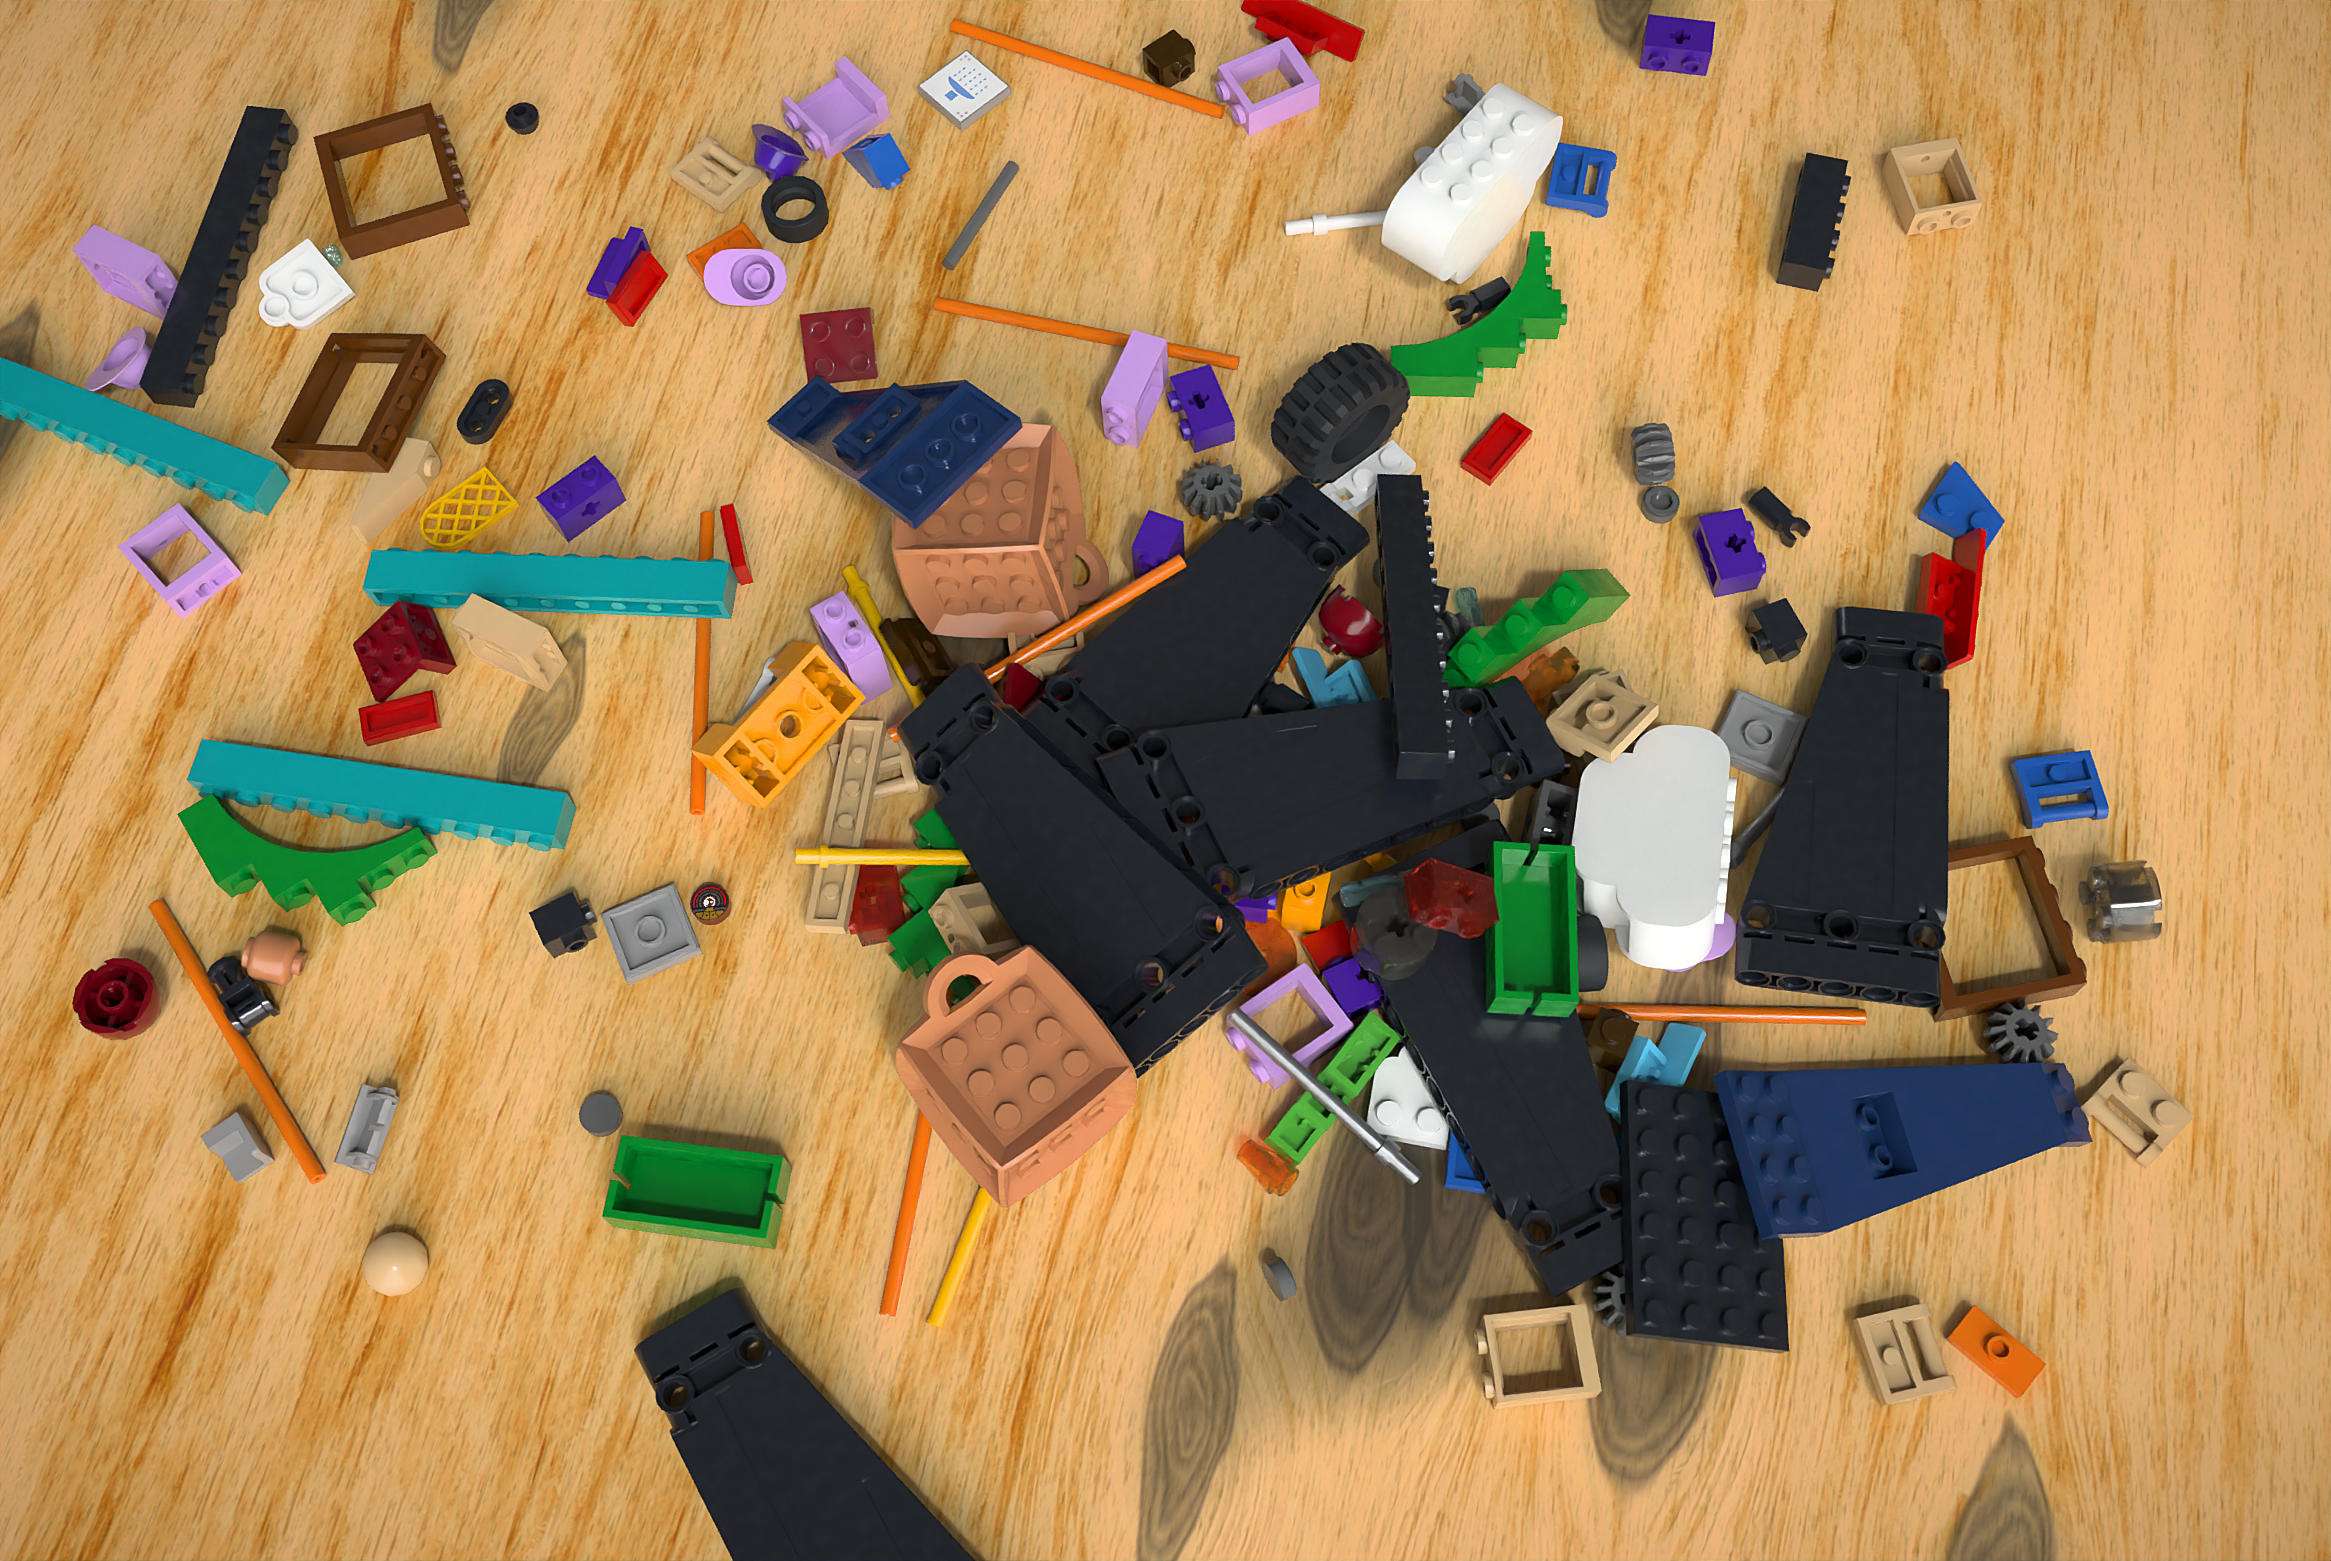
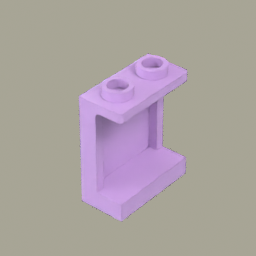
[782,56,890,160]

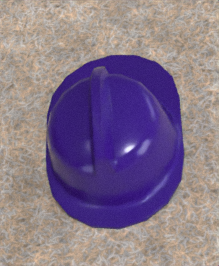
[752,124,809,182]

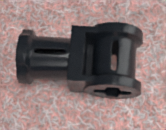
[206,955,280,1037]

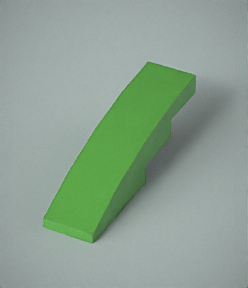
[1263,1011,1400,1167]

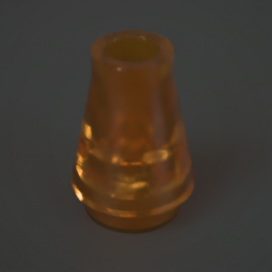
[1236,1139,1299,1197]

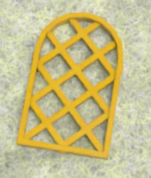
[420,466,519,550]

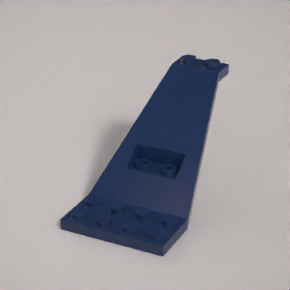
[767,375,1023,530]
[1713,1062,2093,1239]

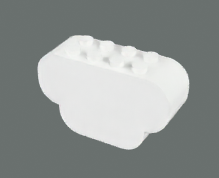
[1381,83,1563,284]
[1572,725,1737,970]

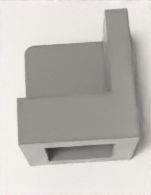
[201,1113,275,1183]

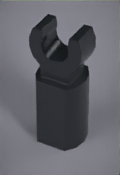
[1448,276,1511,325]
[1747,486,1811,548]

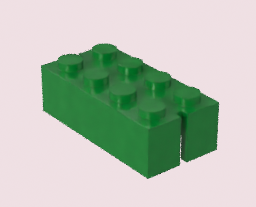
[1485,841,1579,1017]
[602,1135,792,1249]

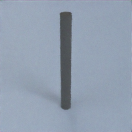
[942,161,1019,271]

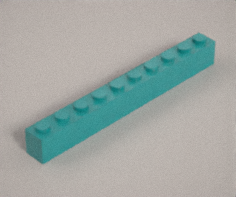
[0,357,290,516]
[362,548,738,619]
[187,739,577,851]

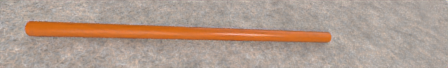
[950,18,1225,119]
[934,296,1240,370]
[690,511,715,815]
[887,554,1186,743]
[148,899,326,1184]
[879,989,954,1317]
[1576,1003,1867,1025]

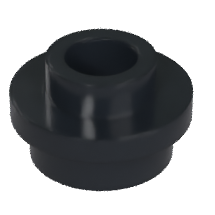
[505,102,540,135]

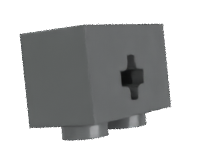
[1520,779,1579,859]

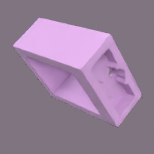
[1215,37,1320,136]
[72,225,178,320]
[1101,329,1169,448]
[118,503,242,619]
[810,590,893,706]
[1225,962,1353,1090]

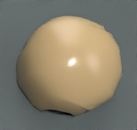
[362,1232,428,1296]

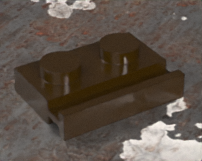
[879,618,956,686]

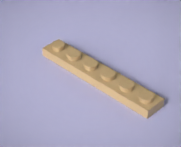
[804,720,887,934]

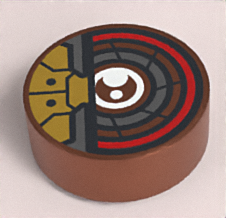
[690,884,732,925]

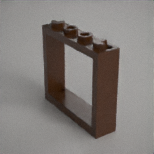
[313,103,471,260]
[271,333,446,473]
[1915,835,2087,1023]

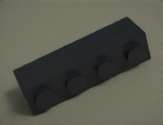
[1776,152,1851,292]

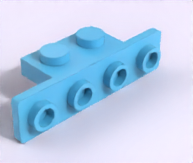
[1292,647,1378,708]
[1604,1022,1706,1156]

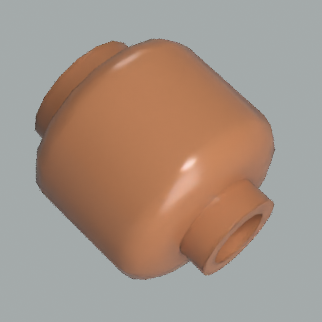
[241,930,307,986]

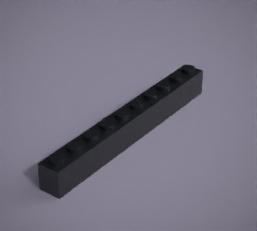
[139,106,298,408]
[1374,474,1455,780]

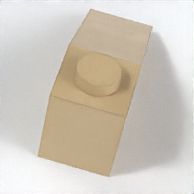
[349,437,441,544]

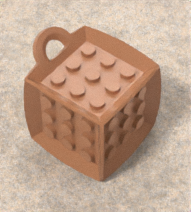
[892,422,1109,638]
[896,945,1137,1208]

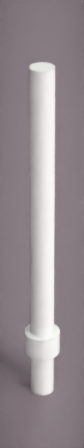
[1284,210,1388,236]

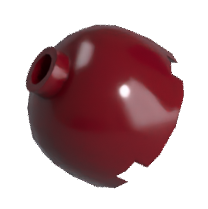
[1318,584,1385,658]
[72,958,163,1040]

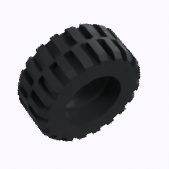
[1270,342,1410,484]

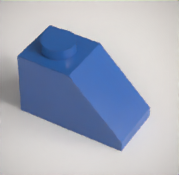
[842,133,911,190]

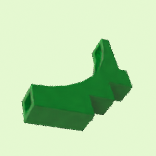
[1389,231,1567,397]
[1441,569,1631,691]
[177,794,438,927]
[887,807,976,1006]

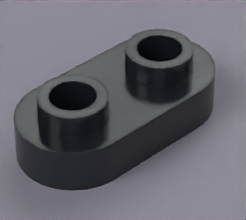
[457,379,513,445]

